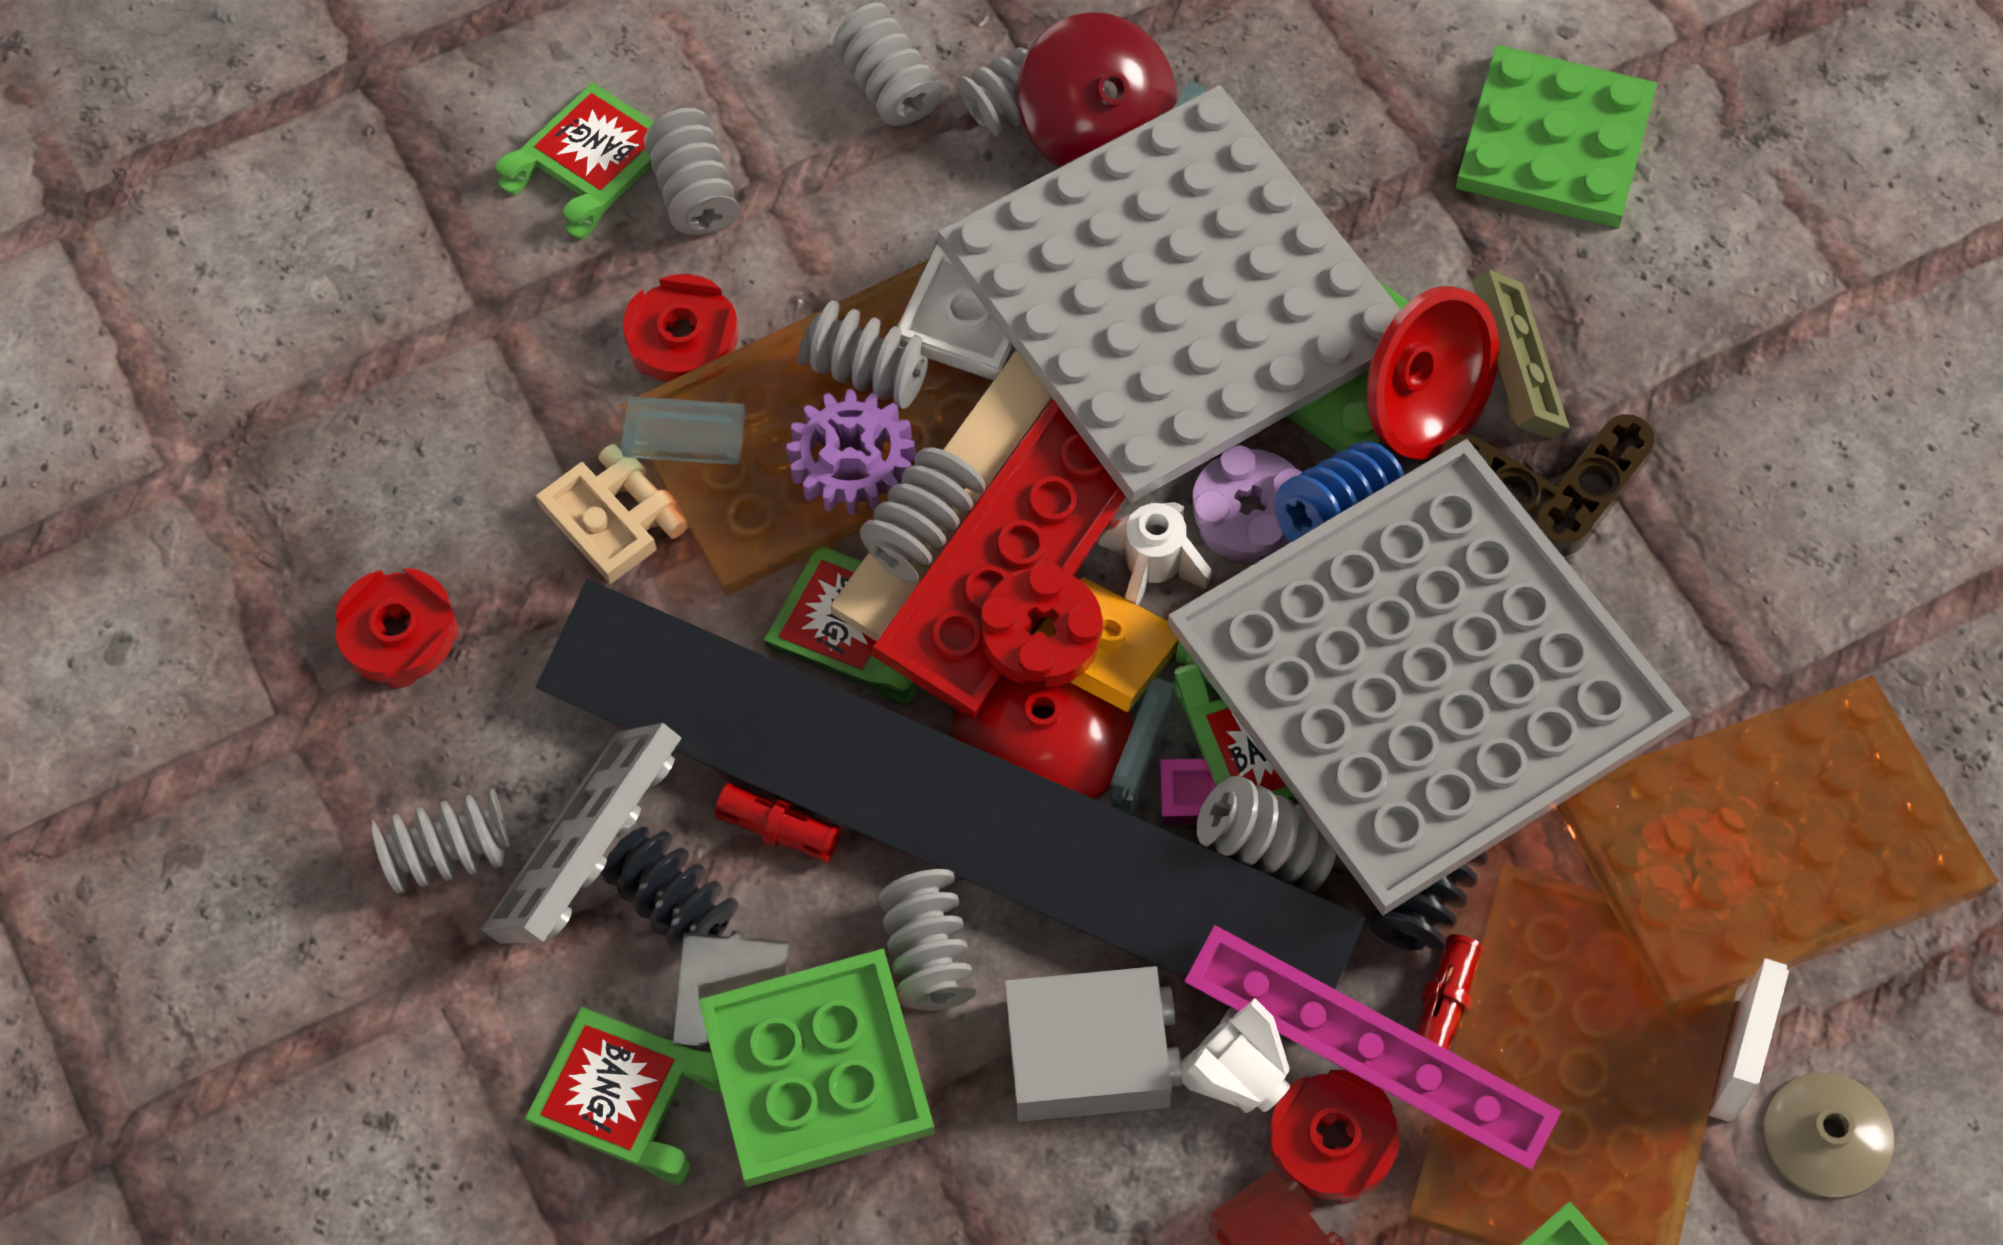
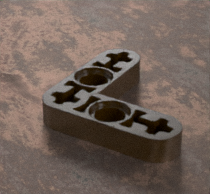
[1439,414,1655,556]

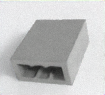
[1005,966,1182,1122]

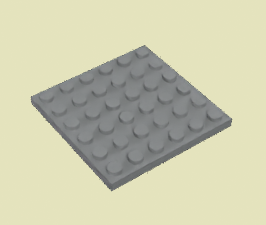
[937,85,1401,503]
[1168,439,1691,916]

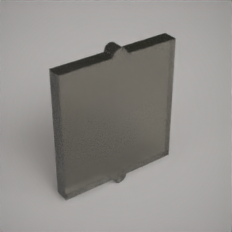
[673,931,789,1047]

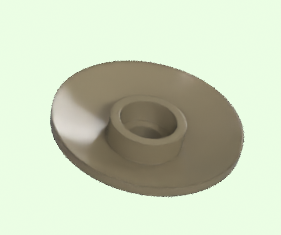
[1763,1072,1894,1199]

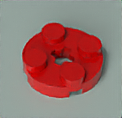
[623,274,739,383]
[981,563,1103,687]
[335,568,459,689]
[1270,1070,1400,1204]

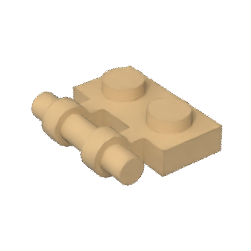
[536,444,688,585]

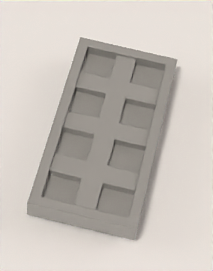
[481,723,681,944]

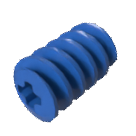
[1275,441,1404,542]

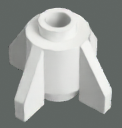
[1099,502,1211,606]
[1181,998,1290,1113]

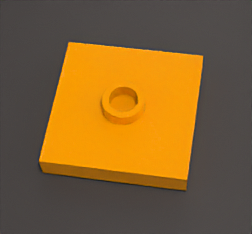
[1032,577,1179,713]

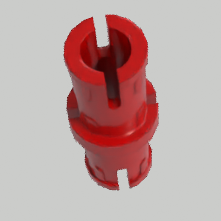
[714,782,842,863]
[1415,934,1485,1051]

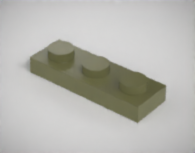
[1471,269,1570,439]

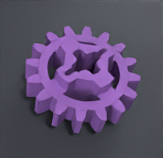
[786,389,916,515]

